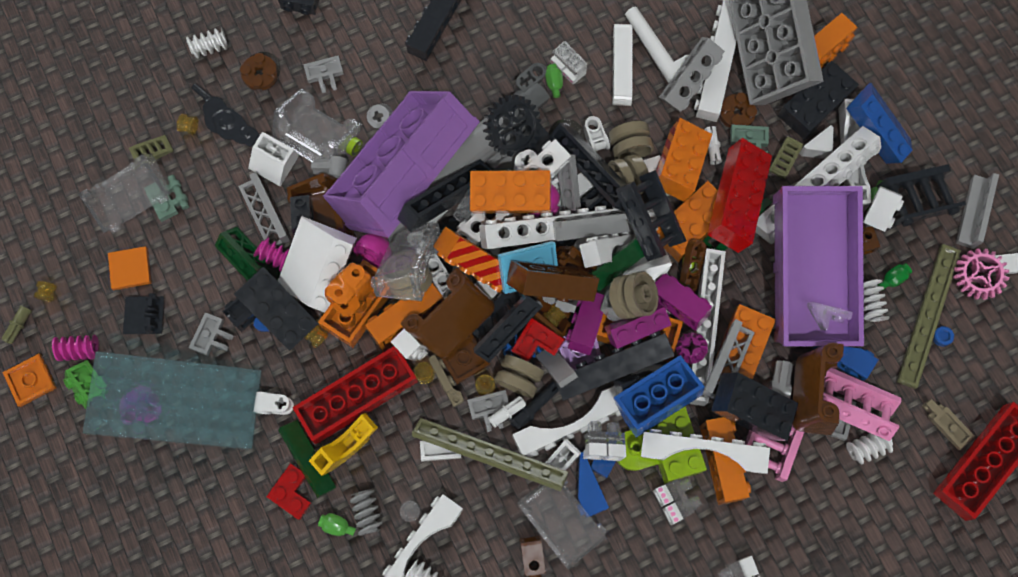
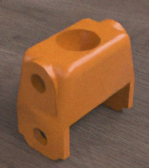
[325,262,374,317]

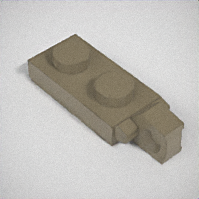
[428,355,464,408]
[922,399,975,450]

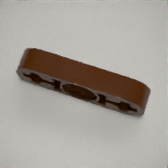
[679,239,706,293]

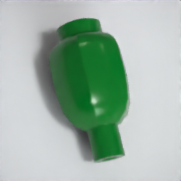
[878,263,912,290]

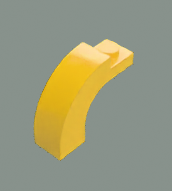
[309,413,378,476]

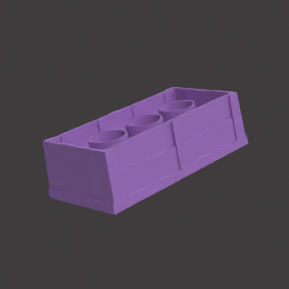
[323,91,480,238]
[773,186,864,346]

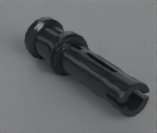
[508,381,559,432]

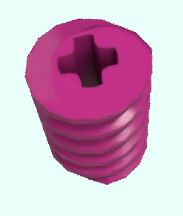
[253,238,289,272]
[52,335,99,361]

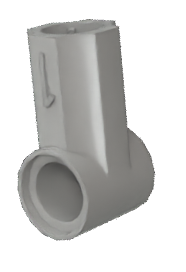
[311,156,348,178]
[769,360,793,399]

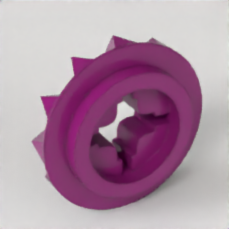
[676,332,708,364]

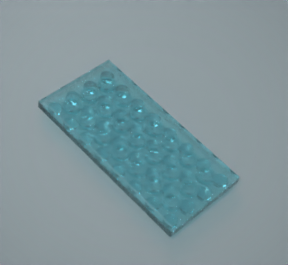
[83,351,261,449]

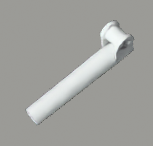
[625,7,695,84]

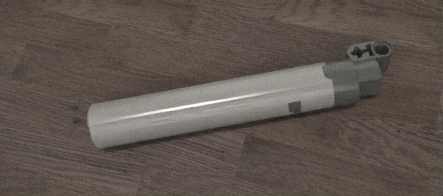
[387,63,550,242]

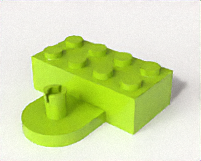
[615,407,707,484]

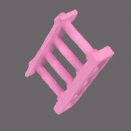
[823,368,901,441]
[745,388,804,482]

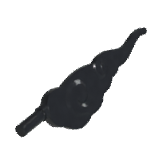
[191,83,260,147]

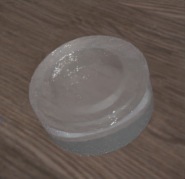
[400,501,420,522]

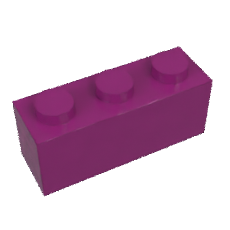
[655,273,712,331]
[566,293,605,355]
[604,304,672,349]

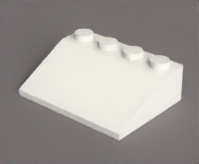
[278,216,357,313]

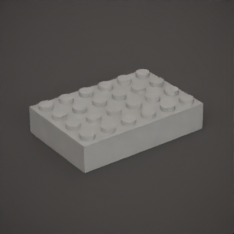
[729,0,824,105]

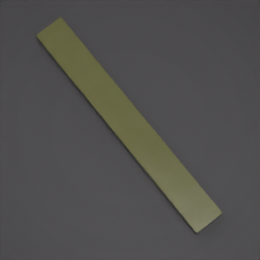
[896,244,961,389]
[412,418,569,492]

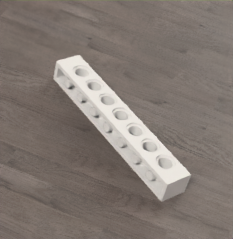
[755,126,881,245]
[456,139,572,246]
[479,206,633,249]

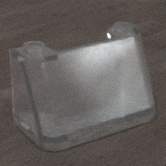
[272,89,362,162]
[78,154,171,234]
[371,222,440,301]
[517,480,607,570]

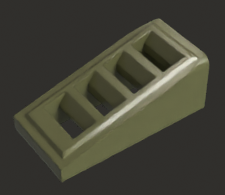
[129,135,173,168]
[769,136,804,179]

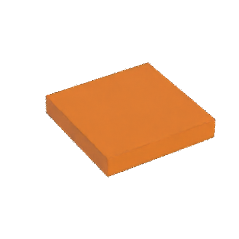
[108,246,152,291]
[2,354,57,407]

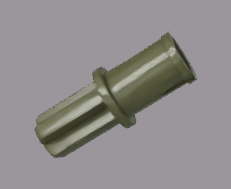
[2,306,32,344]

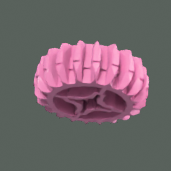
[954,248,1009,300]

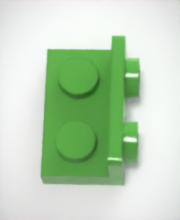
[63,360,108,409]

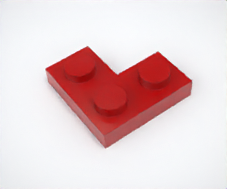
[511,317,566,362]
[266,463,312,520]

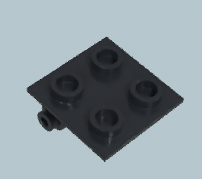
[123,293,165,334]

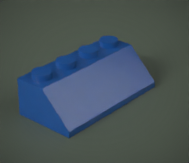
[846,83,912,164]
[613,355,705,438]

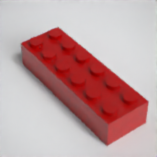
[707,138,772,253]
[292,346,418,445]
[933,402,1018,521]

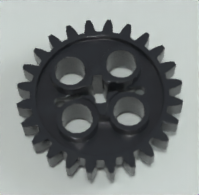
[483,94,542,157]

